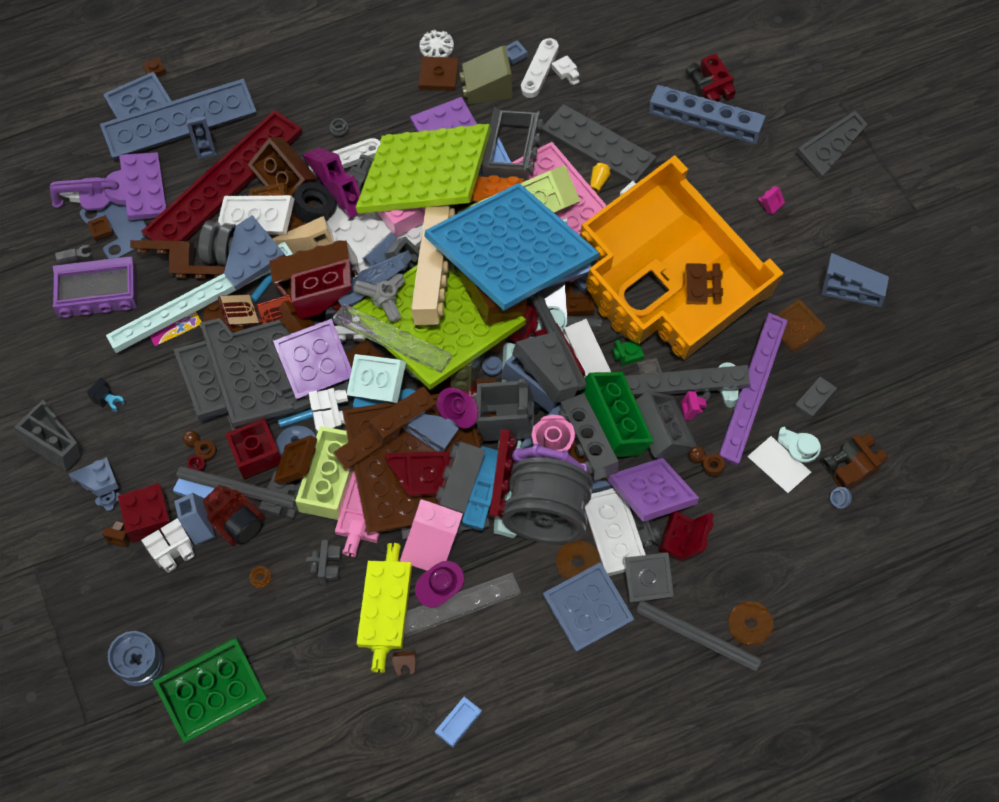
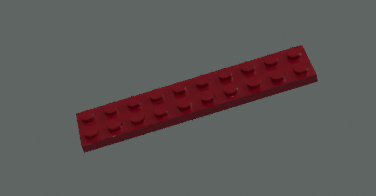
[141,110,303,254]

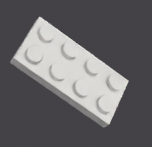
[218,195,295,235]
[585,488,646,576]

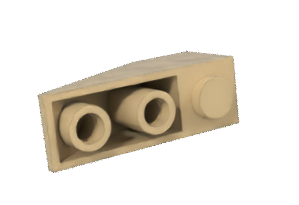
[272,216,334,254]

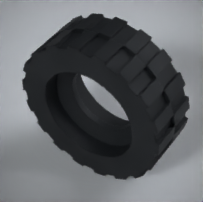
[292,182,336,223]

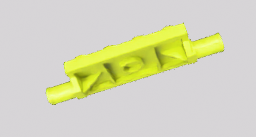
[357,543,413,673]

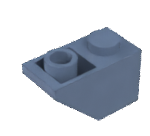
[174,493,215,546]

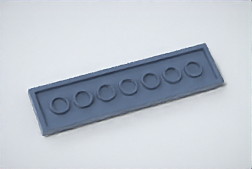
[100,78,257,160]

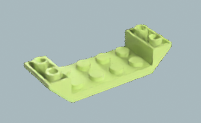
[457,165,580,213]

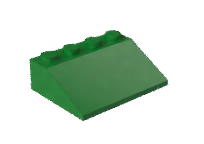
[153,636,267,743]

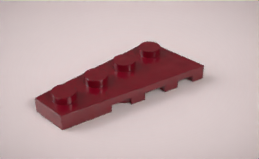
[490,430,518,520]

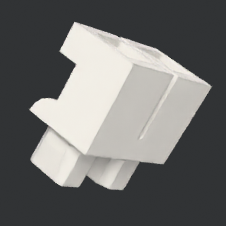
[308,388,348,433]
[141,518,195,573]

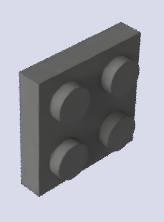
[623,552,674,602]

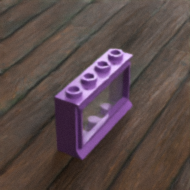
[52,256,137,318]

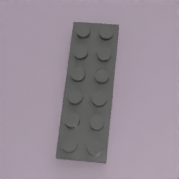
[541,104,656,184]

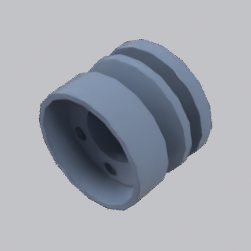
[108,631,164,687]

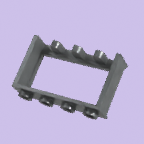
[482,107,543,181]

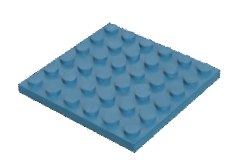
[424,183,599,310]

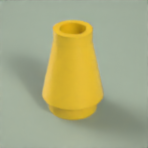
[590,163,611,193]

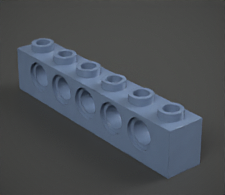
[649,85,766,145]

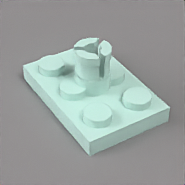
[346,354,406,403]

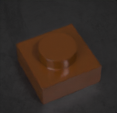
[142,56,167,77]
[88,215,113,241]

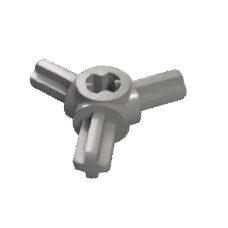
[354,273,405,323]

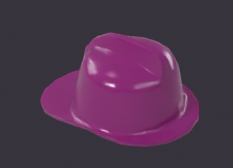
[437,387,478,429]
[415,561,464,607]

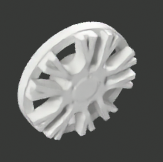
[420,30,454,57]

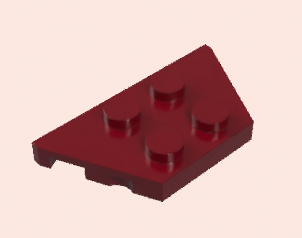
[384,451,451,497]

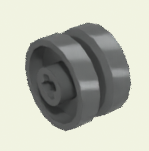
[198,220,236,267]

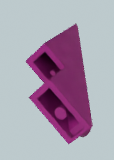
[302,148,361,218]

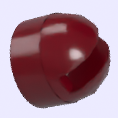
[187,456,205,471]

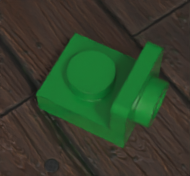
[612,339,644,367]

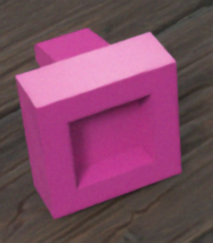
[758,186,785,215]
[681,391,707,420]

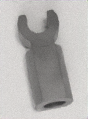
[55,245,92,265]

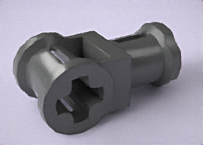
[348,154,374,193]

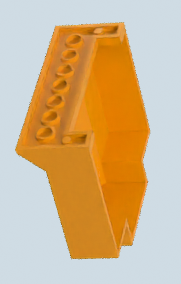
[580,155,784,360]

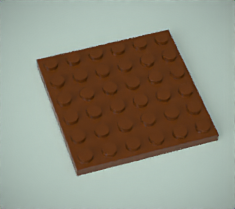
[342,389,492,535]

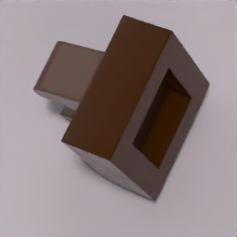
[102,521,131,548]
[392,651,417,675]

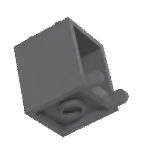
[473,379,534,441]

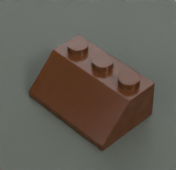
[248,137,317,197]

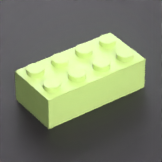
[295,426,354,520]

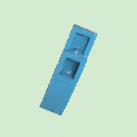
[461,446,498,530]

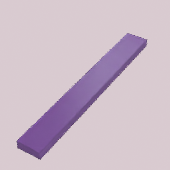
[719,313,788,466]

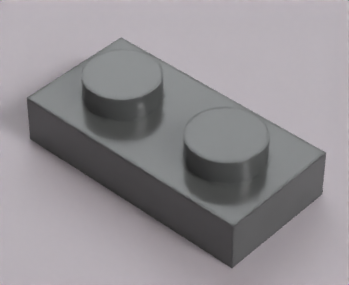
[795,377,837,420]

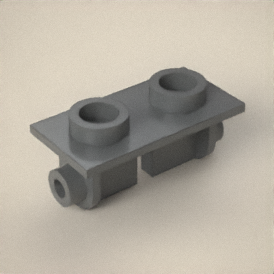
[632,509,662,550]

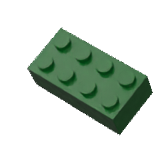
[579,372,654,457]

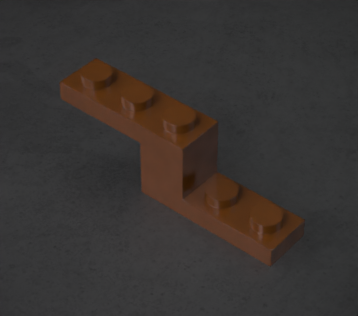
[130,240,225,279]
[333,386,436,472]

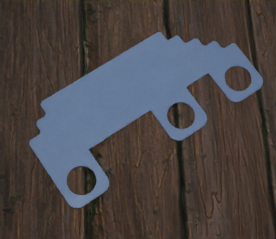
[69,198,146,259]

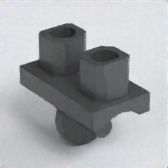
[305,540,342,585]

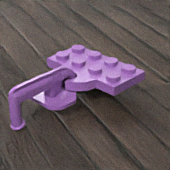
[50,152,166,220]

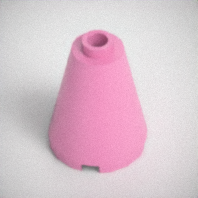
[532,415,575,452]

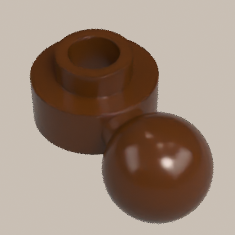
[182,430,216,462]
[689,446,725,476]

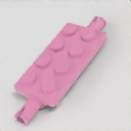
[335,471,380,557]

